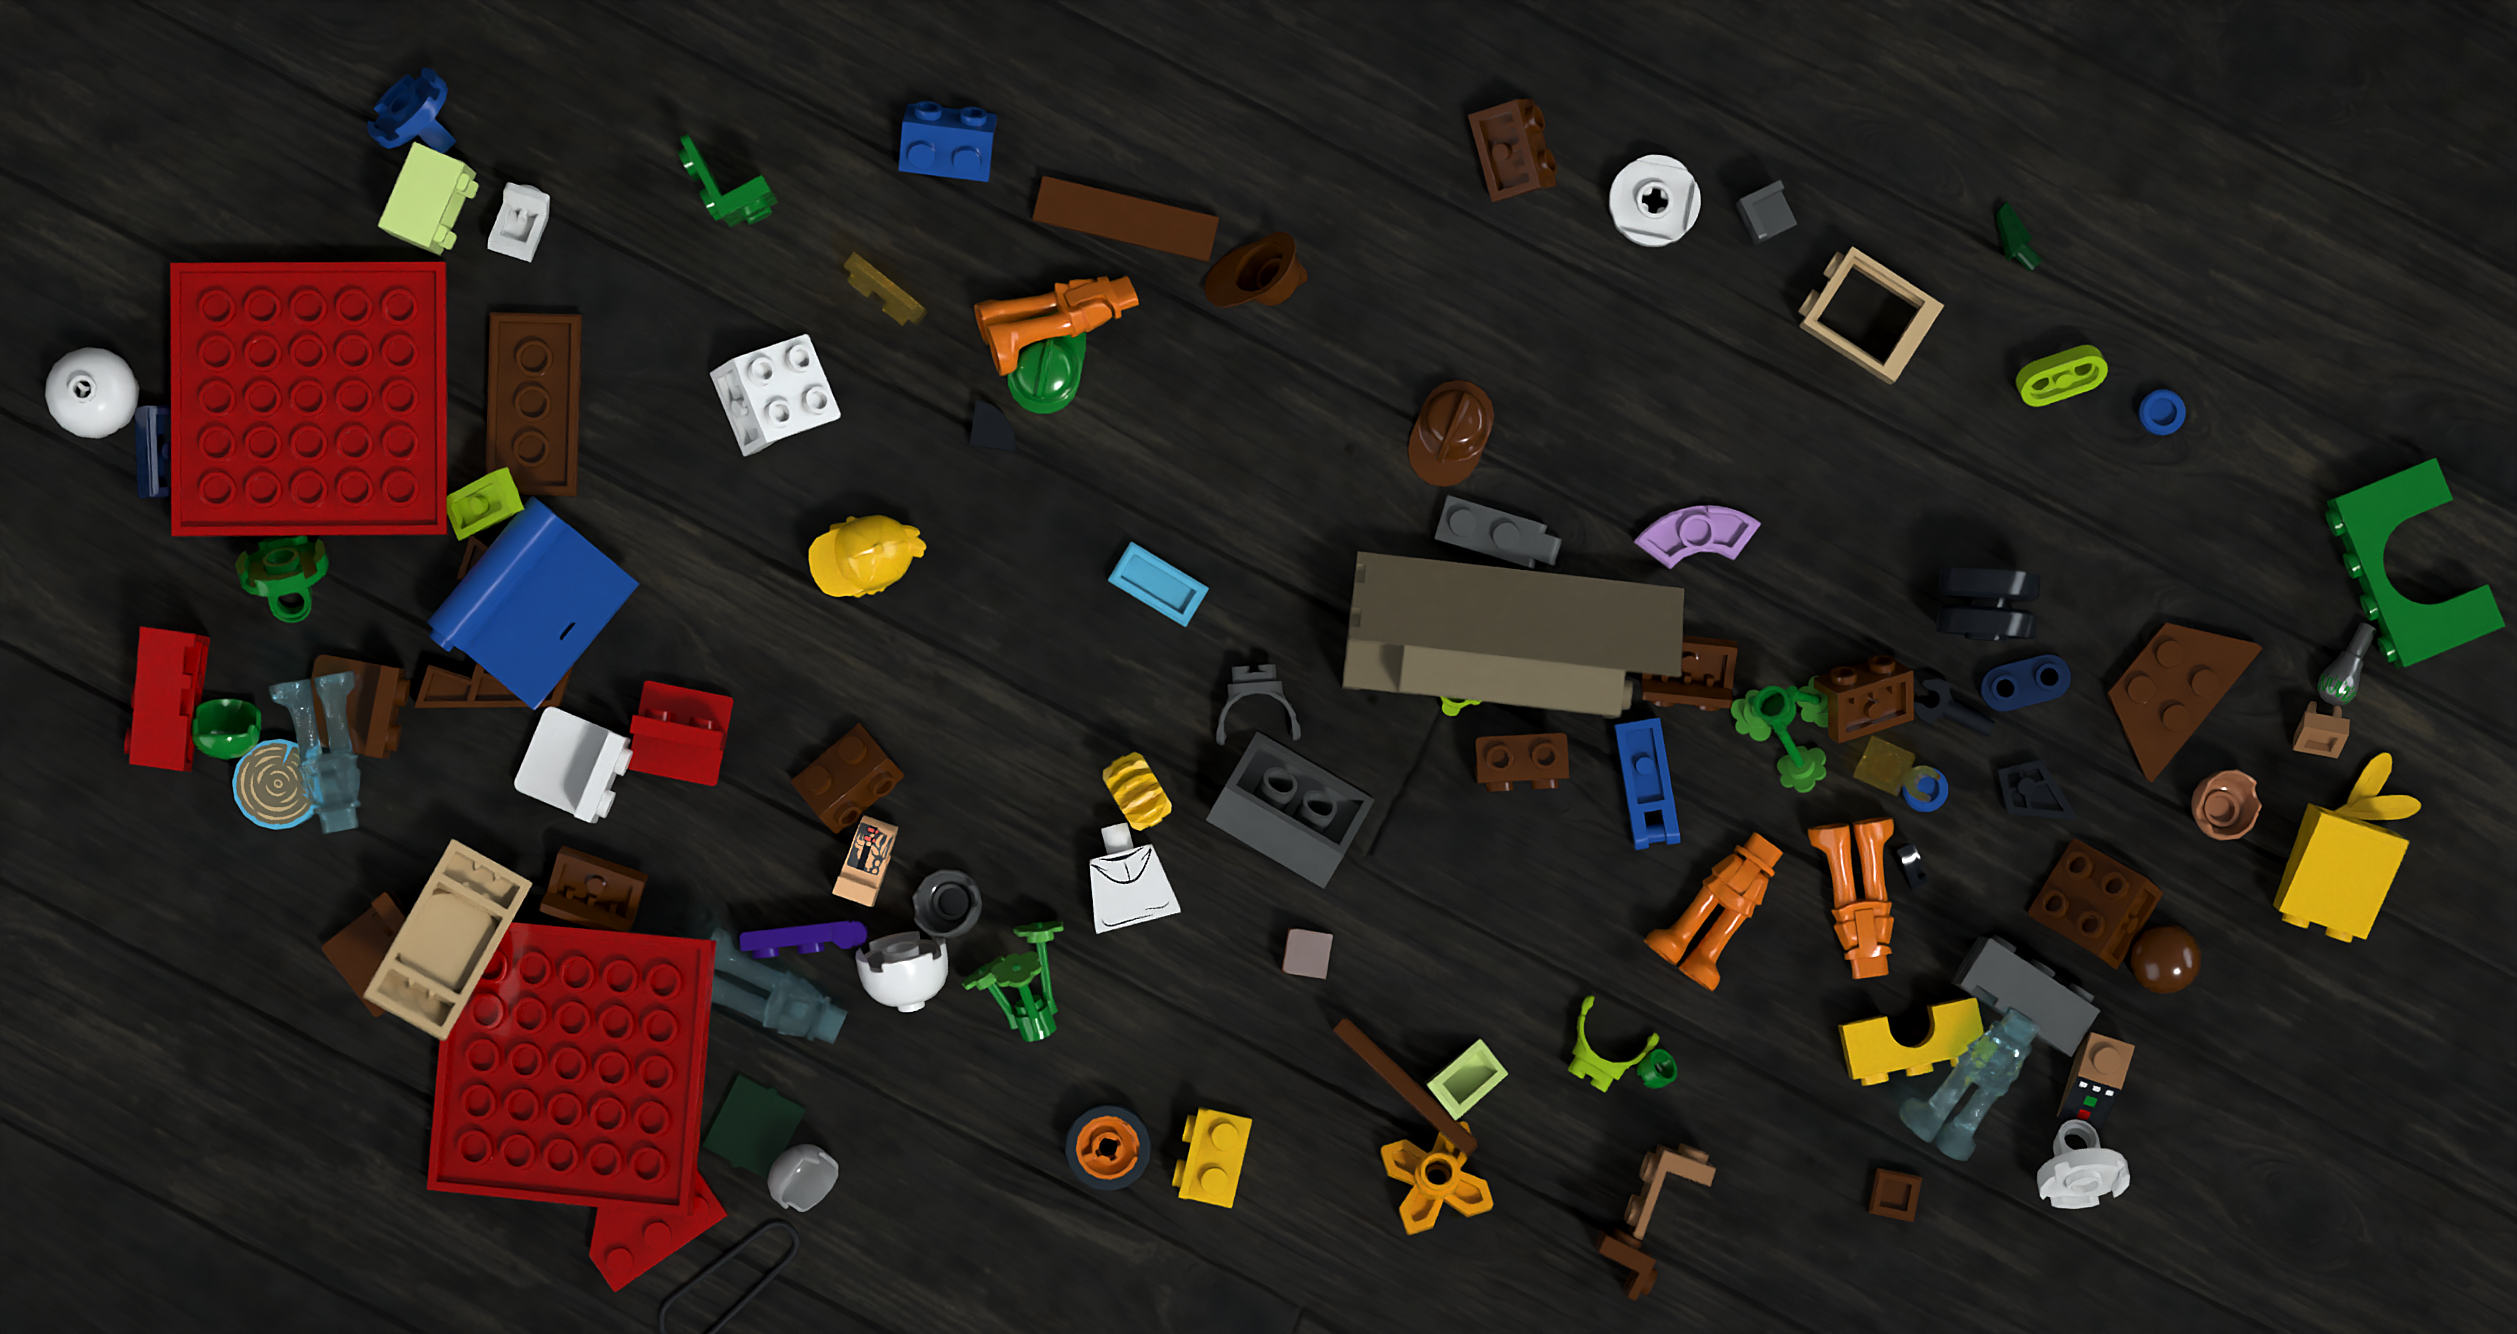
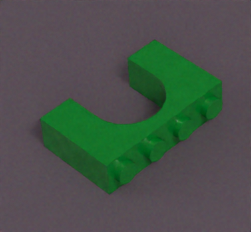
[2325,458,2505,669]

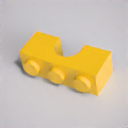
[1838,996,1988,1086]

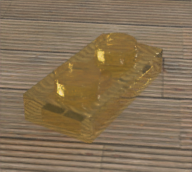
[843,252,928,326]

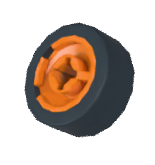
[1065,1103,1152,1191]

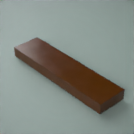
[1032,176,1219,263]
[1333,1018,1478,1158]

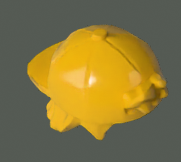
[808,515,926,598]

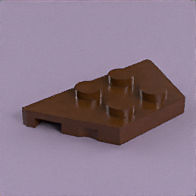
[2106,623,2262,783]

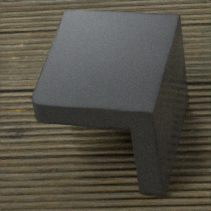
[1736,180,1797,245]

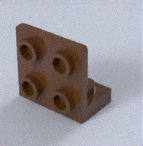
[2028,839,2164,970]
[322,891,410,1017]

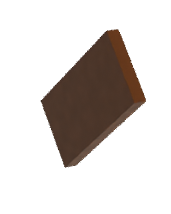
[486,312,583,497]

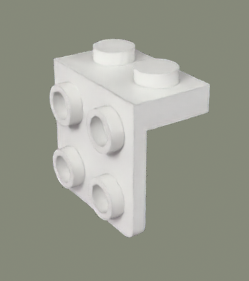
[514,707,633,823]

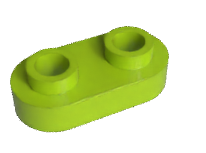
[2016,345,2108,407]

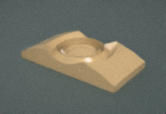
[363,839,533,1041]

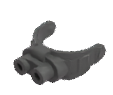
[1216,664,1301,746]

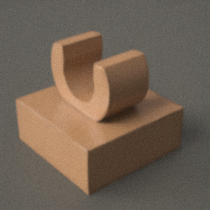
[2293,701,2350,758]

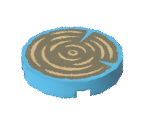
[232,739,325,830]

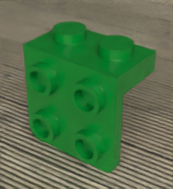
[677,133,778,228]

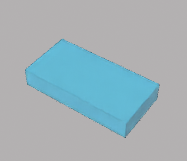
[1108,542,1209,627]

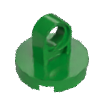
[235,536,329,623]

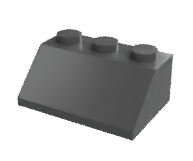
[1206,731,1375,889]

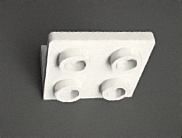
[710,334,841,457]

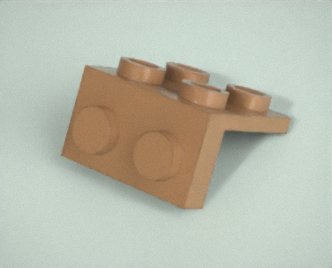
[1623,1143,1716,1239]

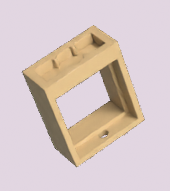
[1798,246,1944,385]

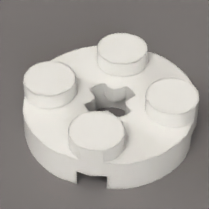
[1609,155,1701,247]

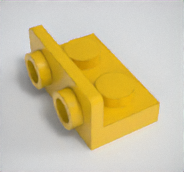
[1172,1107,1252,1208]

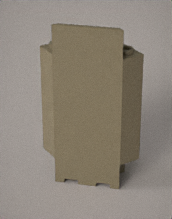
[1342,551,1684,719]

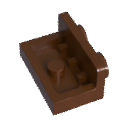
[1640,635,1738,711]
[790,723,904,834]
[1475,733,1569,792]
[539,845,648,932]
[1593,1227,1659,1301]

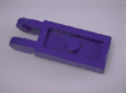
[739,920,869,959]

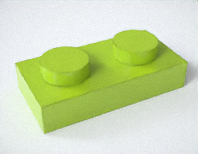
[447,467,524,541]

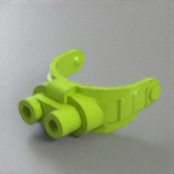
[1568,995,1660,1093]

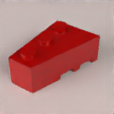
[124,627,211,772]

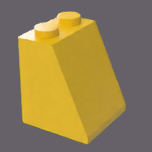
[2273,803,2409,943]

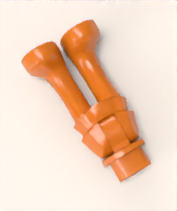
[974,276,1139,376]
[1808,817,1894,979]
[1643,832,1783,992]

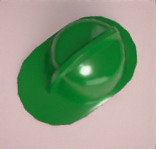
[1008,314,1086,414]

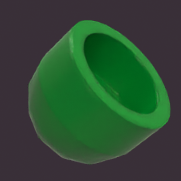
[1637,1049,1677,1089]

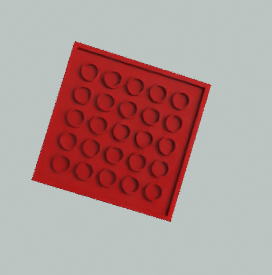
[170,262,448,537]
[427,922,716,1216]

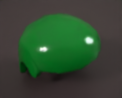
[191,699,261,760]

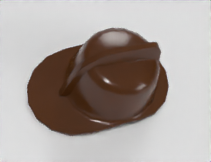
[1204,231,1308,308]
[1408,380,1494,487]

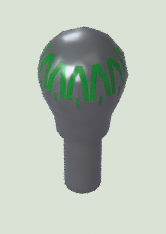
[2317,623,2377,706]

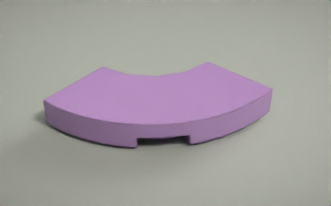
[1633,505,1761,570]

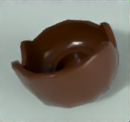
[2130,925,2202,994]

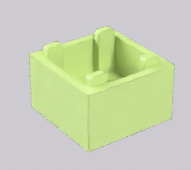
[378,142,479,256]

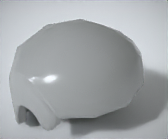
[767,1144,839,1212]

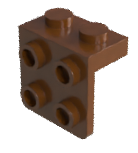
[301,655,410,759]

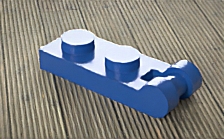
[1614,717,1680,851]

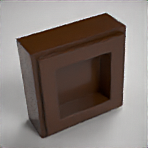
[1867,1168,1922,1222]

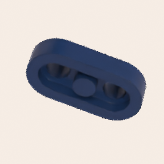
[1979,654,2071,711]

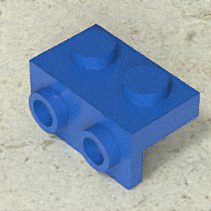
[898,101,997,182]

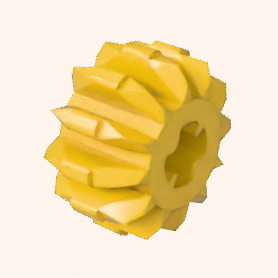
[1103,752,1172,831]

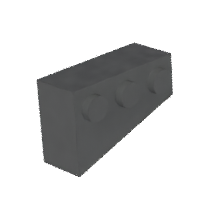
[1950,934,2100,1057]

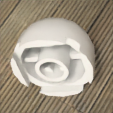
[45,347,139,438]
[856,931,948,1012]

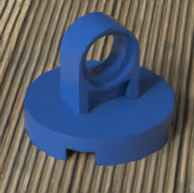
[367,68,457,154]

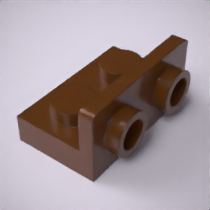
[1468,99,1557,202]
[1814,655,1914,743]

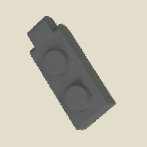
[1434,495,1562,569]

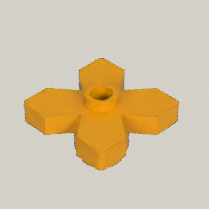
[1381,1121,1493,1235]

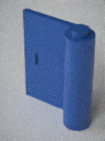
[427,495,640,710]

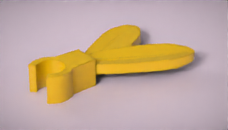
[2333,752,2421,820]

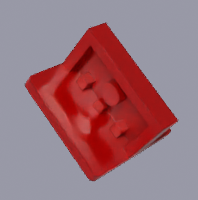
[628,681,734,786]

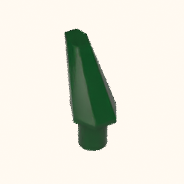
[1996,201,2043,272]

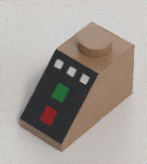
[2057,1031,2135,1131]

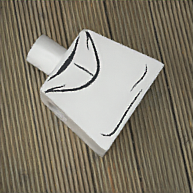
[1090,822,1181,933]

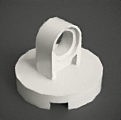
[2037,1119,2130,1209]

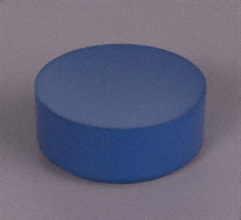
[2138,390,2186,436]
[1901,767,1948,812]

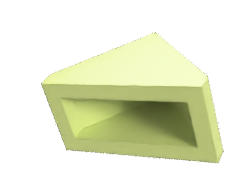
[1425,1039,1508,1120]

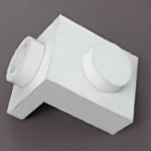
[488,182,550,262]

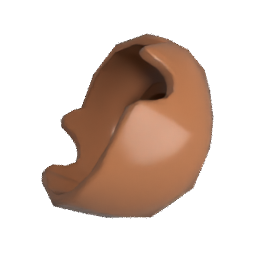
[2191,769,2262,840]

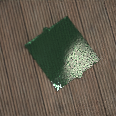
[703,1075,806,1179]

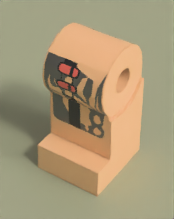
[832,815,898,907]

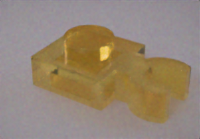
[1853,735,1941,803]

